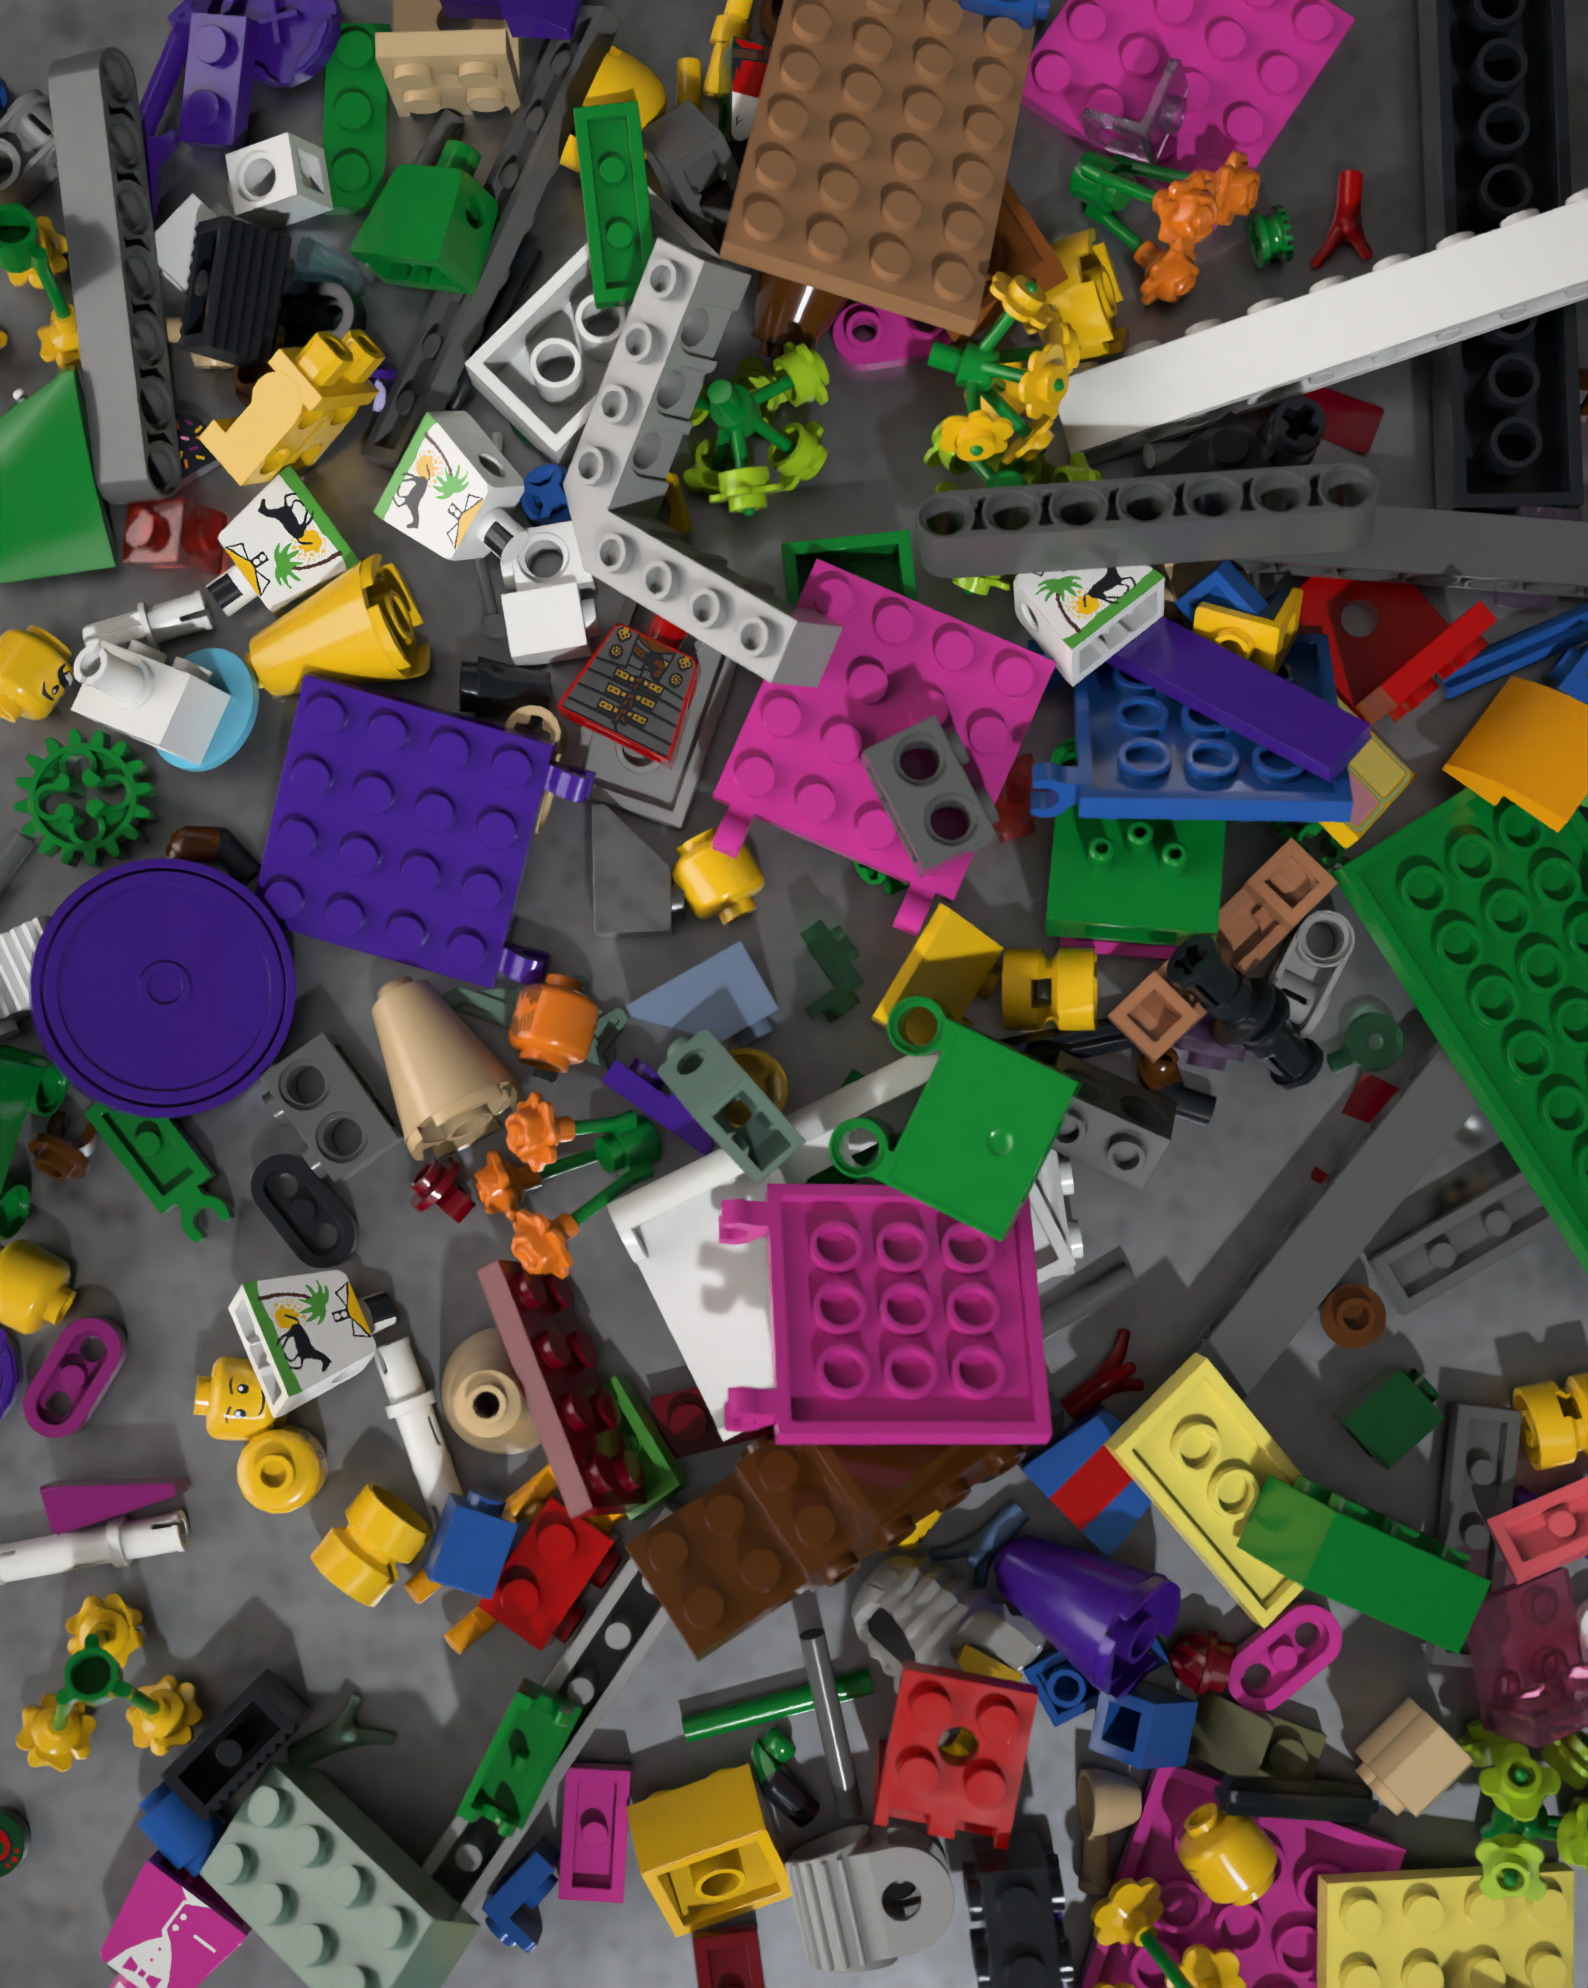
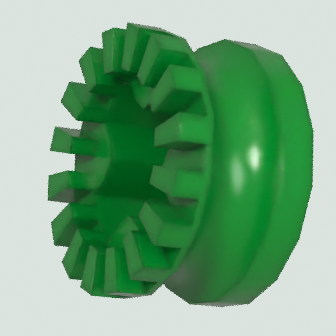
[1247,204,1294,268]

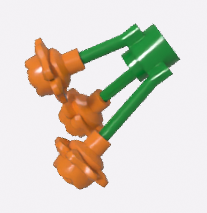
[1069,149,1260,306]
[474,1091,662,1279]

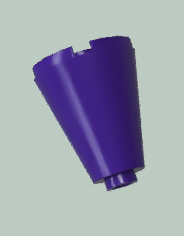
[994,1534,1181,1698]

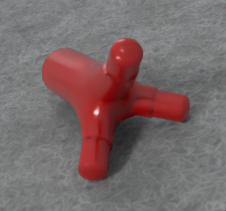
[1310,170,1373,269]
[1060,1328,1144,1422]

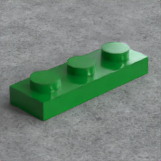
[322,23,392,216]
[573,101,654,309]

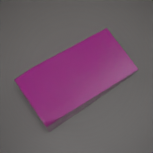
[40,1477,191,1535]

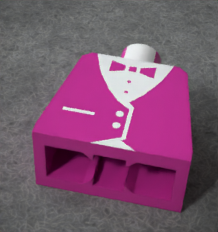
[99,1850,252,1988]

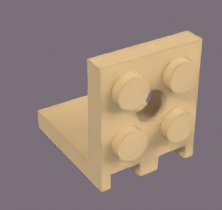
[375,0,522,117]

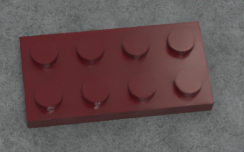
[476,1260,648,1519]

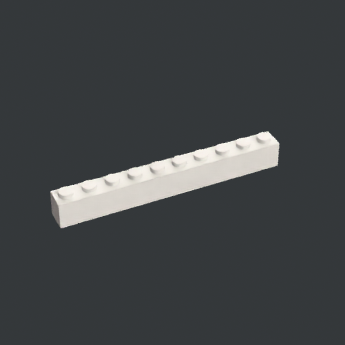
[1058,188,1588,466]

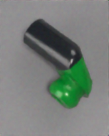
[750,1728,820,1827]

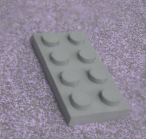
[568,596,739,830]

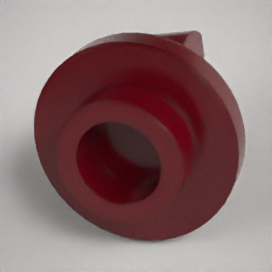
[409,1157,476,1223]

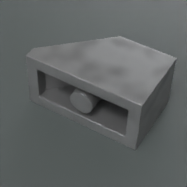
[592,804,686,937]

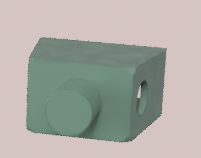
[657,1029,806,1186]

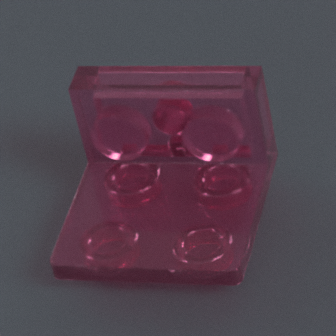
[1467,1567,1588,1749]

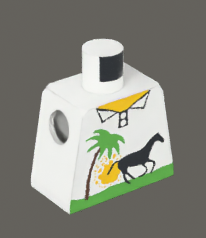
[373,411,530,562]
[206,465,360,619]
[1013,565,1165,686]
[228,1269,396,1418]

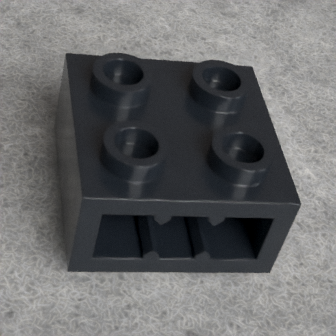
[962,1832,1074,1988]

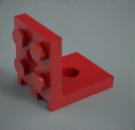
[1297,577,1498,725]
[874,1660,1039,1850]

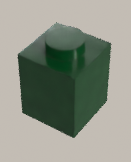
[1332,1364,1445,1470]

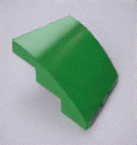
[0,365,119,584]

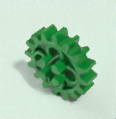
[14,729,158,869]

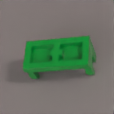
[455,1677,583,1837]

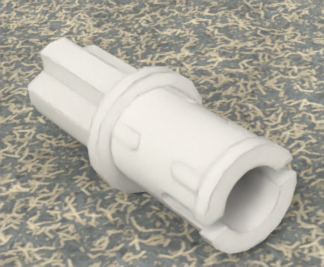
[82,590,214,650]

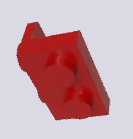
[478,1495,623,1651]

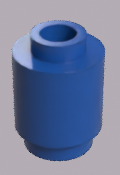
[136,1782,227,1878]

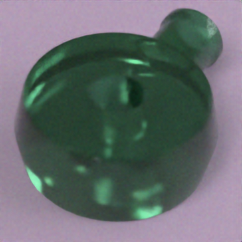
[1326,1012,1404,1073]

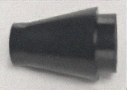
[459,656,551,719]

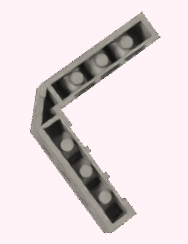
[563,237,843,687]

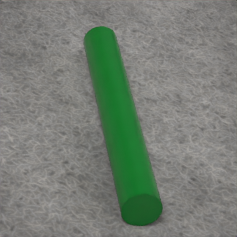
[681,1668,875,1743]

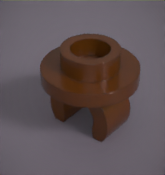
[28,1110,99,1181]
[1320,1283,1386,1349]

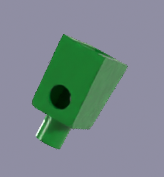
[349,139,498,295]

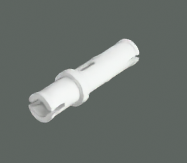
[373,1336,464,1532]
[0,1510,190,1585]

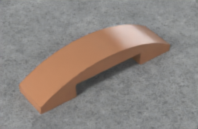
[1107,837,1338,1063]

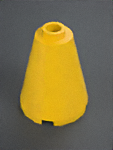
[245,553,431,696]

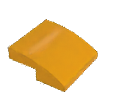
[1442,676,1588,833]

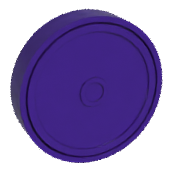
[28,858,296,1119]

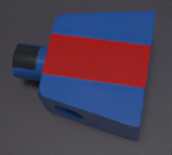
[1018,1397,1151,1558]

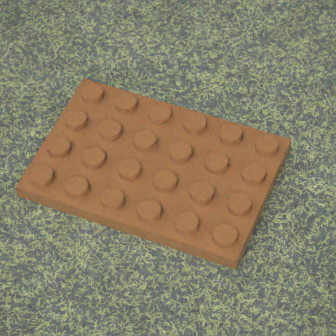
[718,0,1036,337]

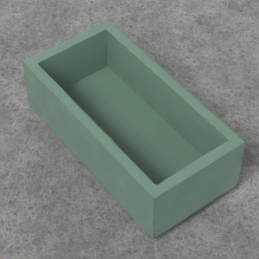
[199,1761,481,1988]

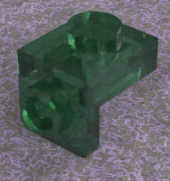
[800,919,865,1024]

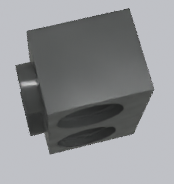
[642,99,740,260]
[860,715,999,878]
[260,1032,404,1182]
[1051,1050,1177,1190]

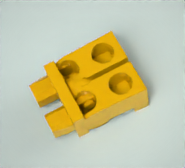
[199,329,386,486]

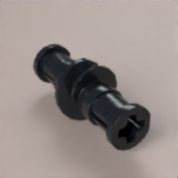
[1166,935,1324,1091]

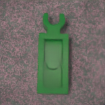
[84,1103,235,1243]

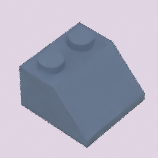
[625,940,781,1048]

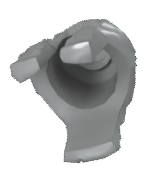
[851,1554,1046,1747]

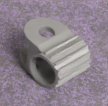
[785,1824,955,1973]

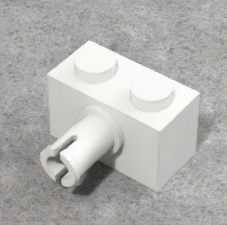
[71,640,231,766]

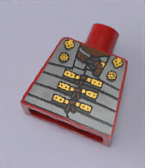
[557,613,701,769]

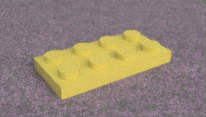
[1103,1352,1304,1629]
[1317,1862,1575,1988]

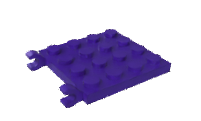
[255,672,597,989]

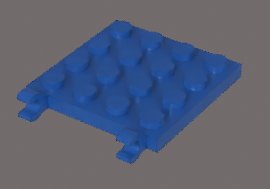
[1028,634,1353,823]

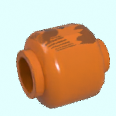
[508,974,600,1073]

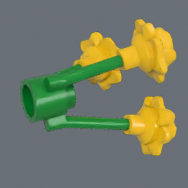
[0,201,81,369]
[16,1592,204,1772]

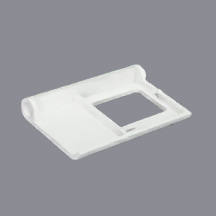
[607,1051,1077,1442]

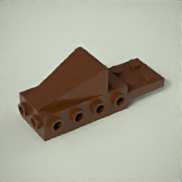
[624,1433,1029,1662]

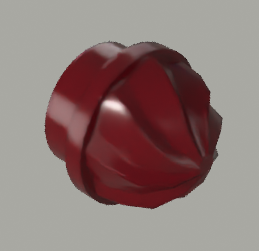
[1169,1629,1234,1695]

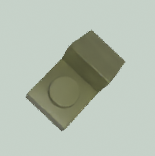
[1188,1690,1327,1780]

